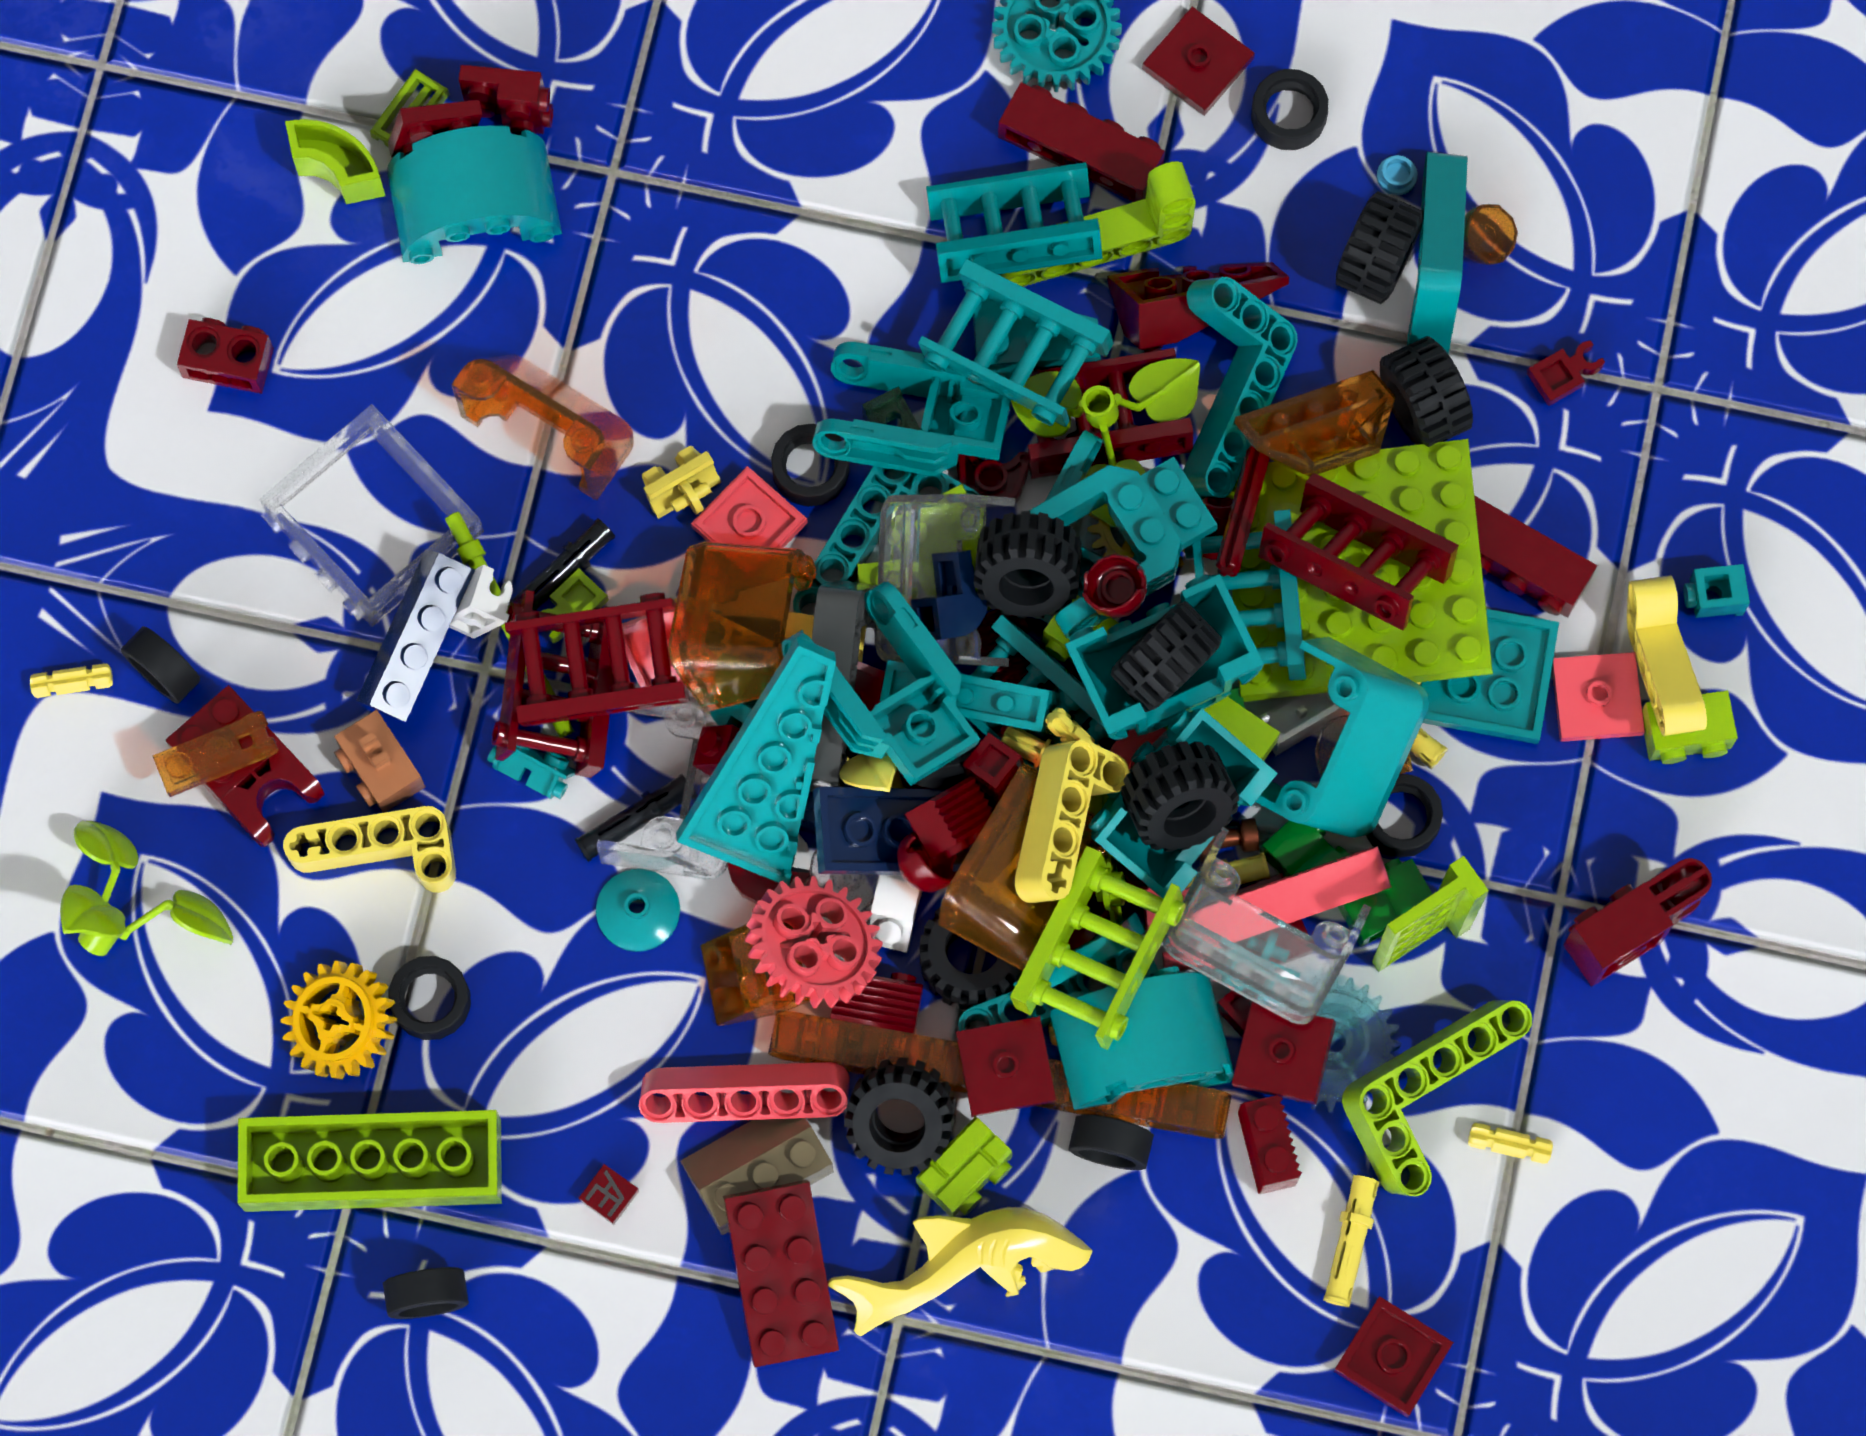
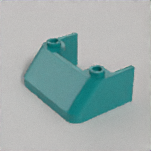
[1255,637,1429,838]

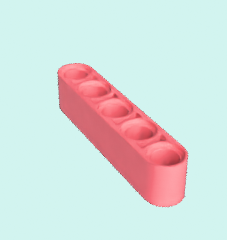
[1182,846,1392,955]
[639,1062,850,1123]

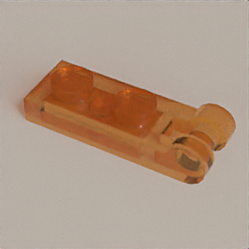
[152,711,279,797]

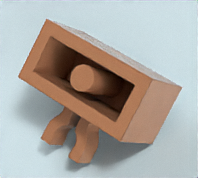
[334,709,425,813]

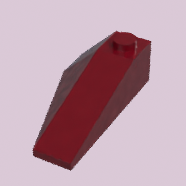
[1107,262,1289,351]

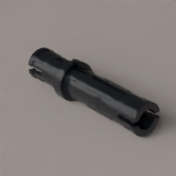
[509,518,615,610]
[574,774,696,862]

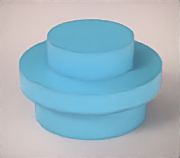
[1377,155,1418,195]

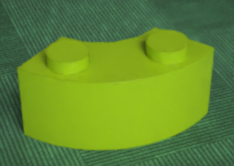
[285,119,386,205]

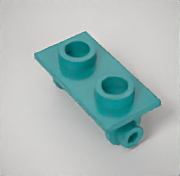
[487,746,575,799]

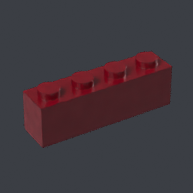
[998,82,1165,202]
[1474,495,1598,618]

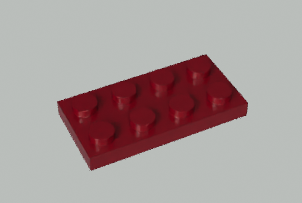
[723,1180,839,1367]

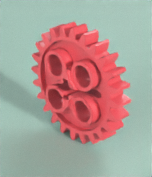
[745,876,883,1008]

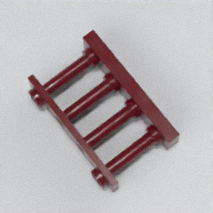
[1028,348,1193,479]
[1258,473,1459,631]
[492,590,613,778]
[505,593,690,727]

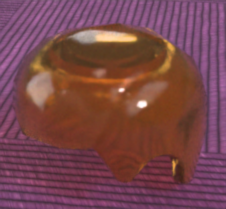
[1463,204,1518,265]

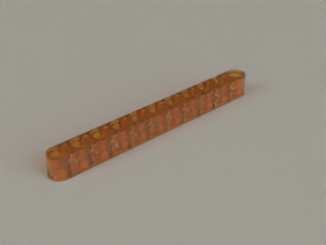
[768,1011,1232,1139]

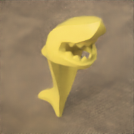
[827,1207,1092,1336]

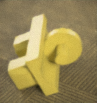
[642,446,721,519]

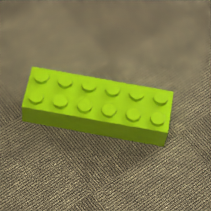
[238,1110,502,1212]

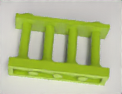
[1010,846,1185,1050]

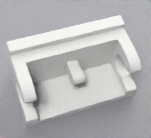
[449,565,513,639]
[1258,693,1347,756]

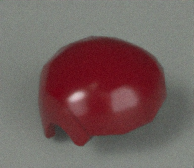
[1082,554,1147,619]
[897,831,961,893]

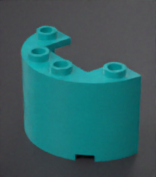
[387,125,562,264]
[1065,574,1264,740]
[1088,708,1278,898]
[1049,966,1234,1110]

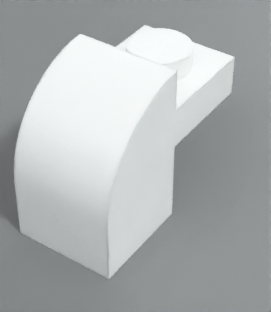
[870,875,923,953]

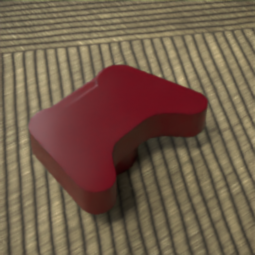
[957,451,1029,505]

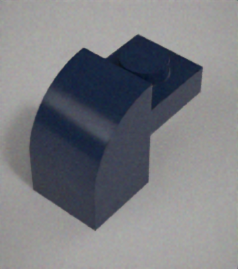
[911,550,988,640]

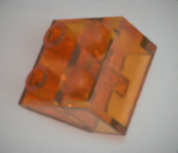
[700,922,810,1026]

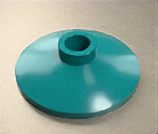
[596,869,680,952]

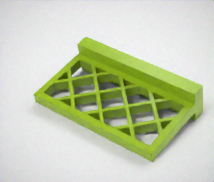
[1372,856,1489,972]

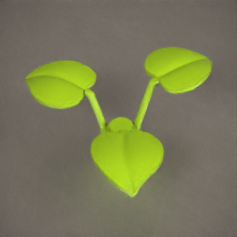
[1011,358,1201,528]
[60,820,233,956]

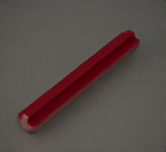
[1215,445,1270,577]

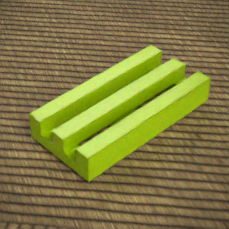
[370,69,450,147]

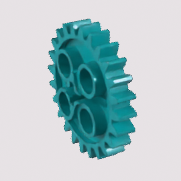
[992,0,1122,92]

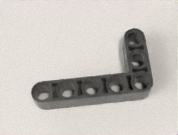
[809,580,877,793]

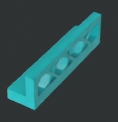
[880,660,1060,733]

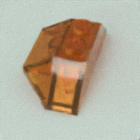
[1234,370,1395,477]

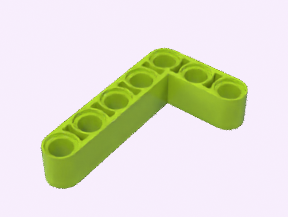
[999,161,1196,287]
[1342,1000,1532,1197]

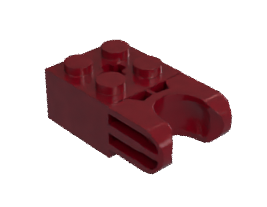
[165,685,325,847]
[1563,858,1712,987]

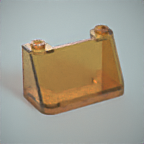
[451,355,634,501]
[668,541,816,713]
[938,763,1107,971]

